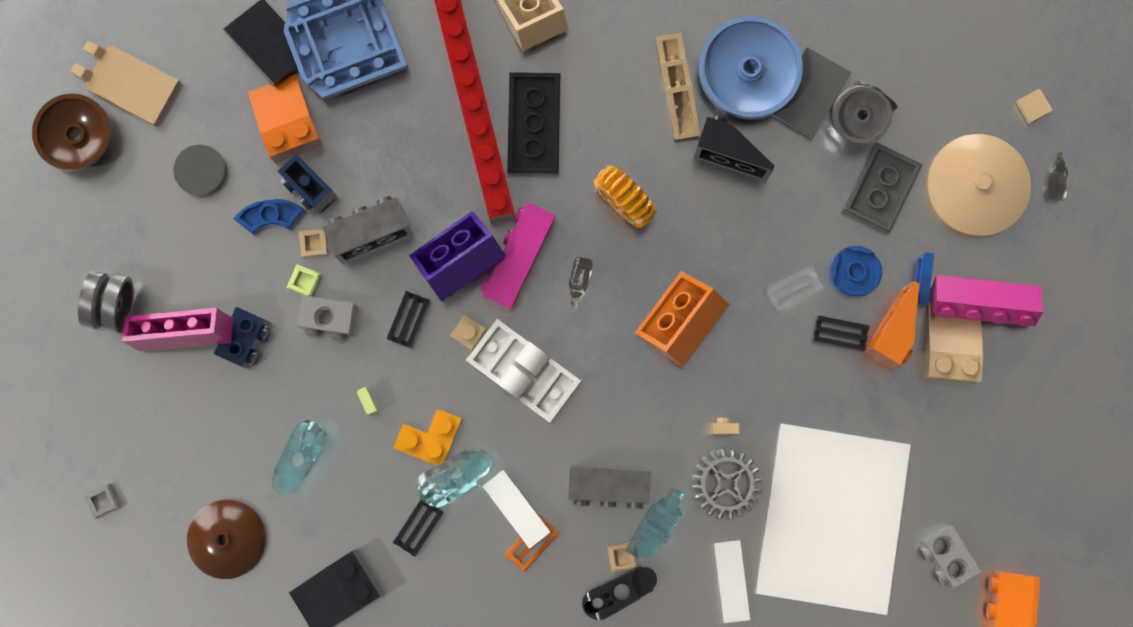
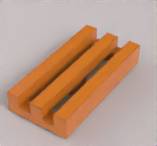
[505,515,560,572]

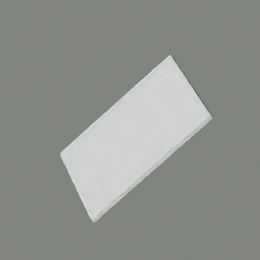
[755,424,911,615]

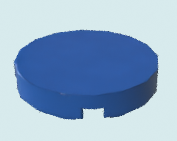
[830,246,882,297]

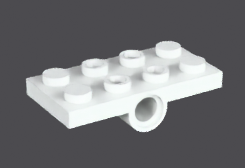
[466,319,581,423]

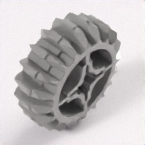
[691,448,763,520]

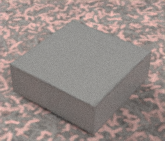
[84,484,121,519]

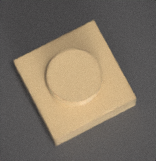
[450,314,486,351]
[710,418,739,435]

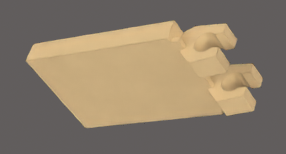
[70,41,181,126]

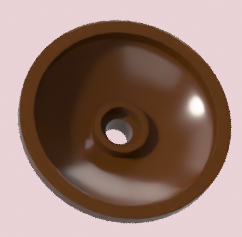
[32,93,111,171]
[187,500,266,579]

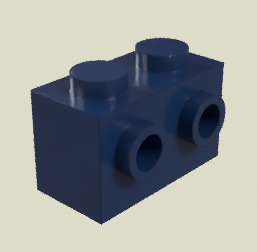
[277,154,337,213]
[214,307,270,369]

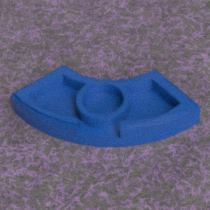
[233,199,306,236]

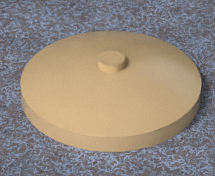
[926,134,1031,237]

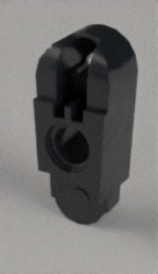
[582,566,657,621]

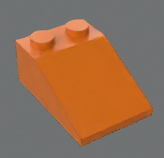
[248,74,323,163]
[863,281,919,369]

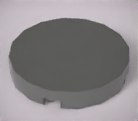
[173,144,226,196]

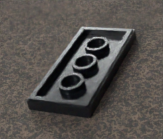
[507,72,561,175]

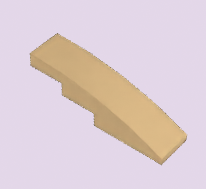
[655,32,700,140]

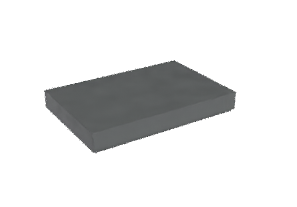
[771,47,851,139]
[842,142,923,234]

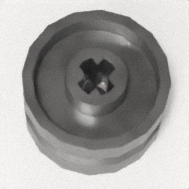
[831,85,893,144]
[78,271,134,334]

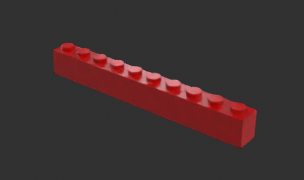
[434,0,515,224]

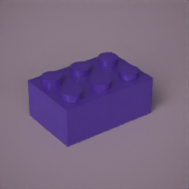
[409,210,506,302]

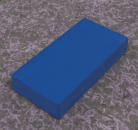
[916,252,934,308]

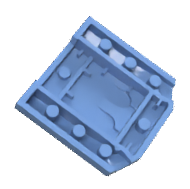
[284,0,408,100]

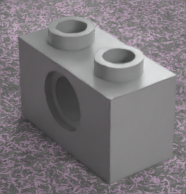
[297,295,357,340]

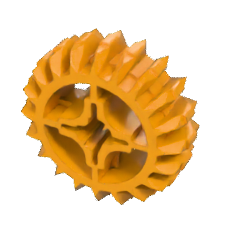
[594,165,657,228]

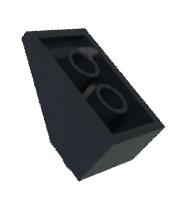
[694,116,775,181]
[289,549,384,627]

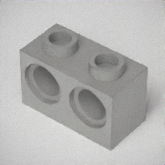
[920,525,981,588]

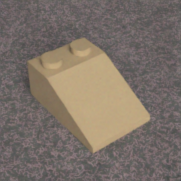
[495,0,569,51]
[922,302,983,384]

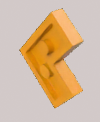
[393,409,462,468]

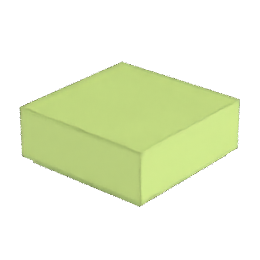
[287,264,322,297]
[357,387,380,416]

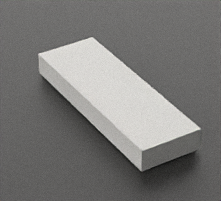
[483,470,551,549]
[713,540,750,623]

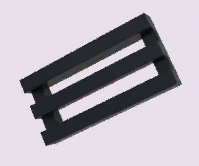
[386,291,431,349]
[812,315,870,352]
[393,498,444,557]

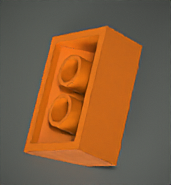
[635,272,730,367]
[986,571,1040,627]

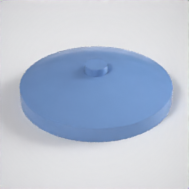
[699,16,803,120]

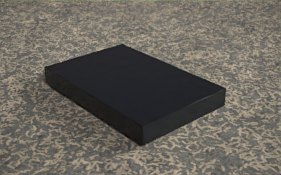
[223,0,298,87]

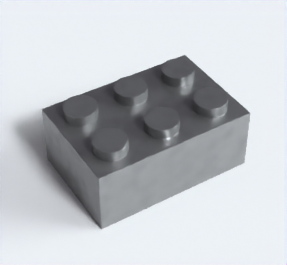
[323,196,413,263]
[568,467,651,509]

